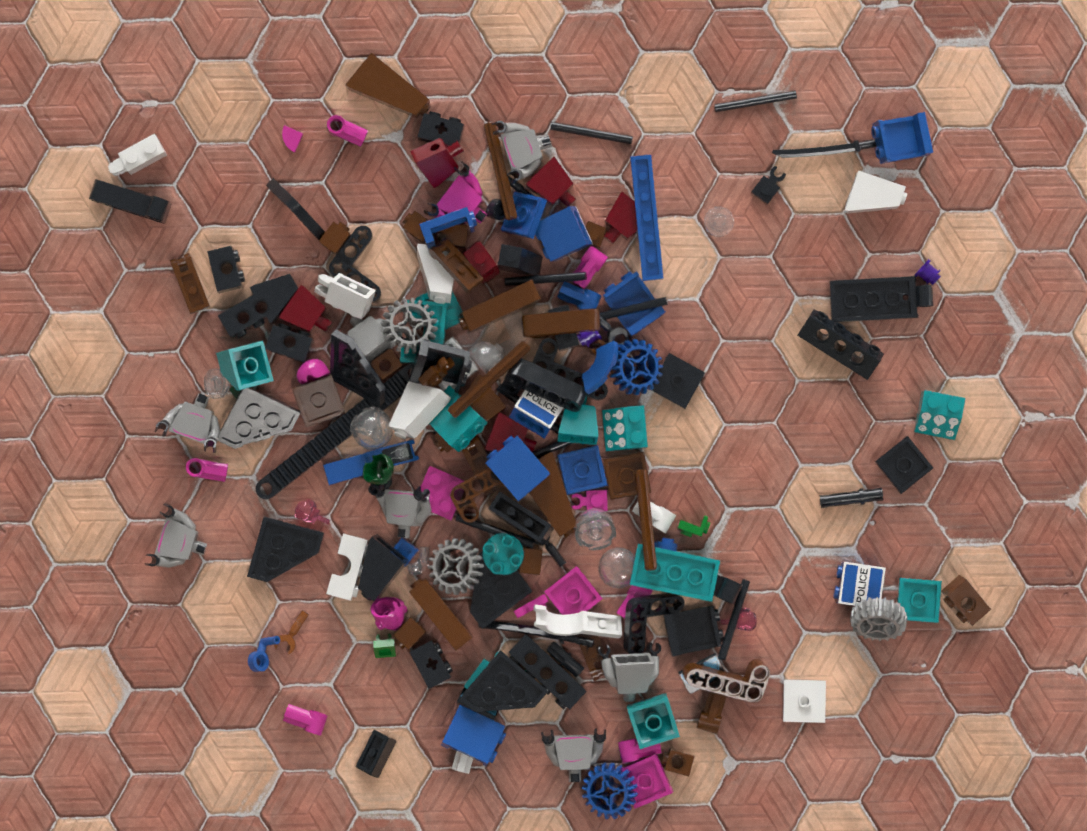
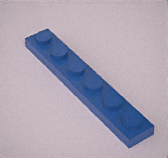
[630,155,664,281]

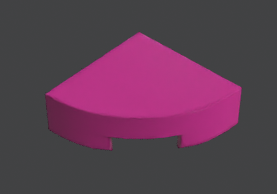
[282,125,303,153]

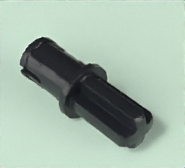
[547,642,585,677]

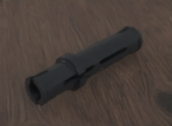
[819,487,884,508]

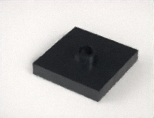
[651,353,705,409]
[875,436,933,494]

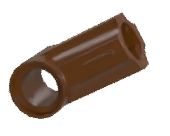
[697,691,727,734]

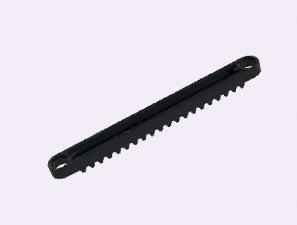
[256,363,422,500]

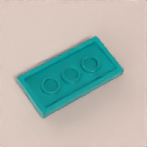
[630,544,720,602]

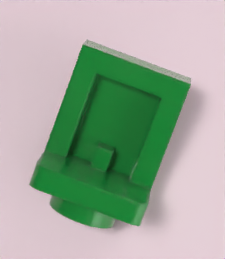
[677,515,711,538]

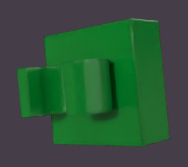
[373,633,396,658]

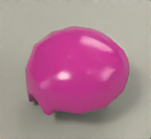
[296,359,331,384]

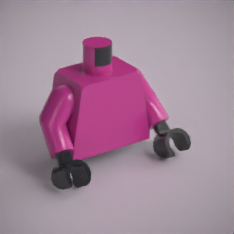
[424,161,488,225]

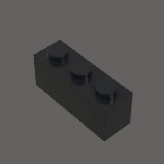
[488,492,554,546]

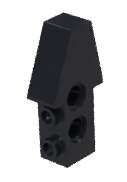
[218,274,298,339]

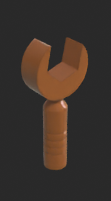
[274,610,309,655]

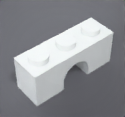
[326,533,369,601]

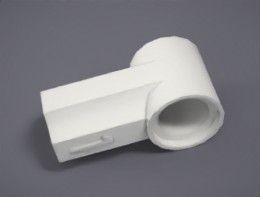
[632,502,676,533]
[452,751,473,774]

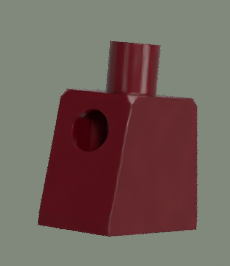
[410,138,464,188]
[526,157,576,207]
[604,192,638,244]
[461,241,500,285]
[279,285,332,333]
[485,412,537,453]

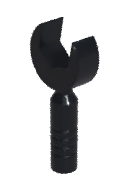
[600,316,629,343]
[535,535,566,567]

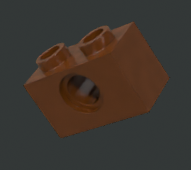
[941,575,991,626]

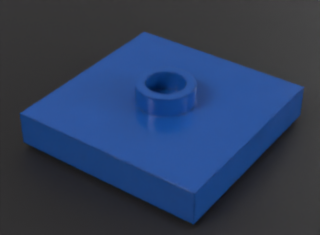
[501,192,547,239]
[557,445,608,495]

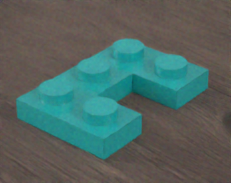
[400,300,448,363]

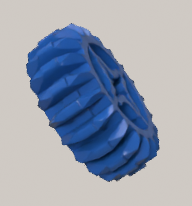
[609,339,664,395]
[581,762,638,819]

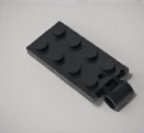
[829,276,934,322]

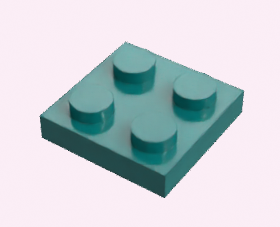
[897,578,942,623]

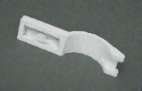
[533,605,622,639]

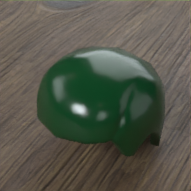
[362,453,394,485]

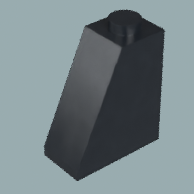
[498,244,543,276]
[358,534,409,601]

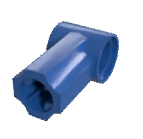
[557,282,602,310]

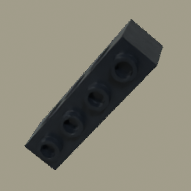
[797,309,884,380]
[509,634,587,710]

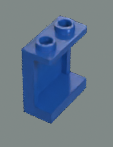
[871,112,933,164]
[420,207,477,248]
[602,271,666,337]
[486,436,550,502]
[441,705,506,766]

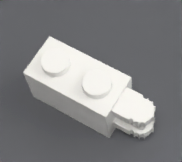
[108,134,167,176]
[314,273,376,319]

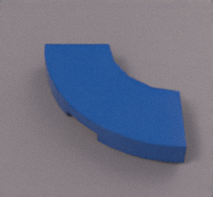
[582,341,618,394]

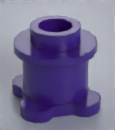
[914,259,941,285]
[577,331,603,348]

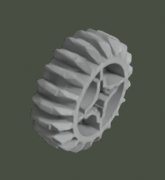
[381,298,438,354]
[428,538,484,595]
[850,597,907,641]

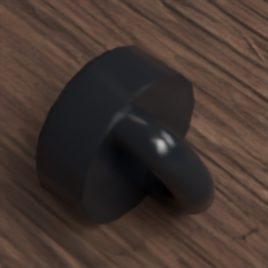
[486,199,505,220]

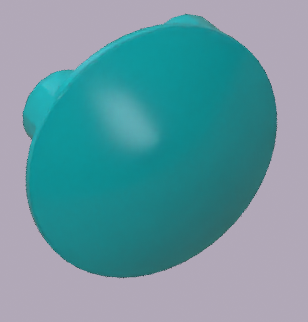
[483,533,524,575]

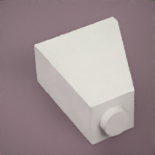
[844,171,907,214]
[417,244,459,304]
[388,381,451,439]

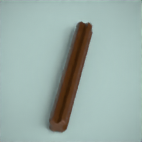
[484,122,517,220]
[448,341,531,418]
[635,469,657,571]

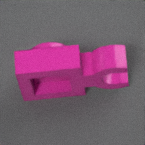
[572,490,608,512]
[514,594,548,618]

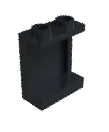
[409,339,472,393]
[663,605,724,657]

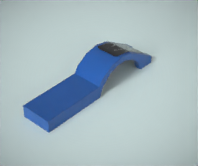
[323,440,419,485]

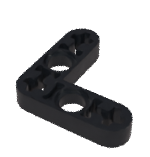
[266,178,325,240]
[329,225,381,303]
[623,593,685,654]

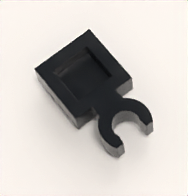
[751,166,786,205]

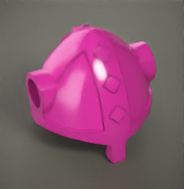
[370,597,408,631]

